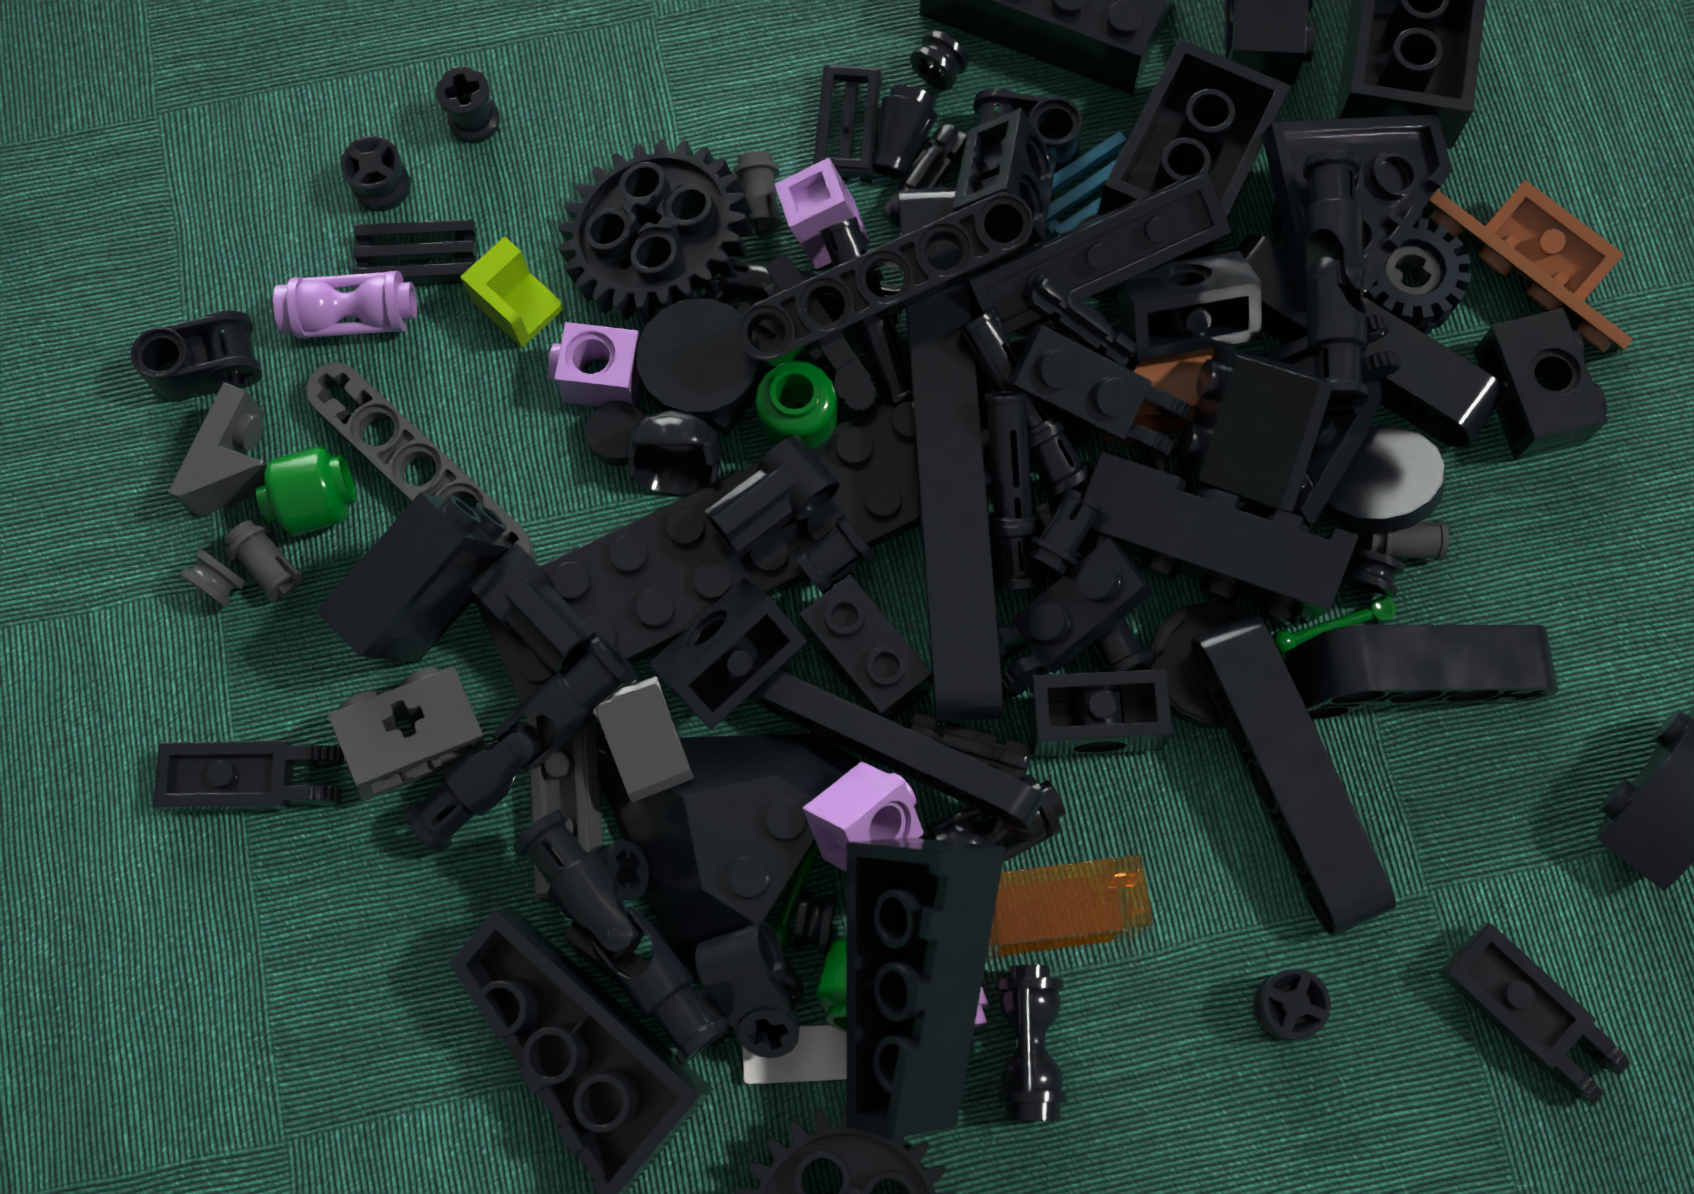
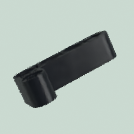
[1284,625,1558,720]

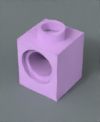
[775,158,870,270]
[548,322,641,407]
[802,761,924,872]

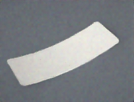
[743,1025,846,1084]

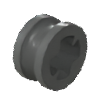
[180,549,246,608]

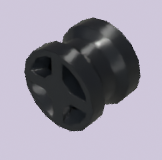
[341,136,411,212]
[1252,968,1331,1041]

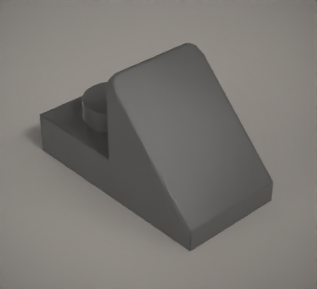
[168,382,266,517]
[596,676,694,803]

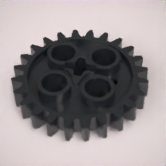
[558,139,753,322]
[737,1107,956,1194]

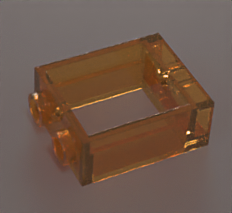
[986,855,1153,959]

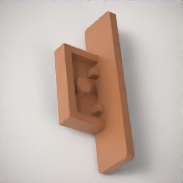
[1427,180,1633,353]

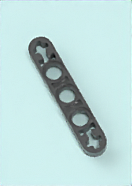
[306,362,536,560]

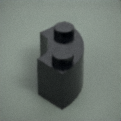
[1597,708,1694,891]

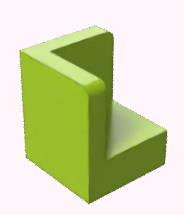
[460,236,563,348]

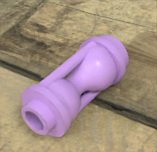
[273,271,417,339]

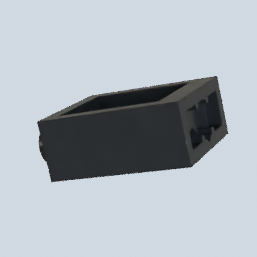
[317,492,513,662]

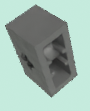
[328,666,485,802]

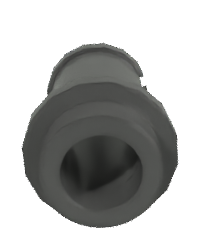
[733,151,781,233]
[224,520,303,601]
[1361,520,1449,561]

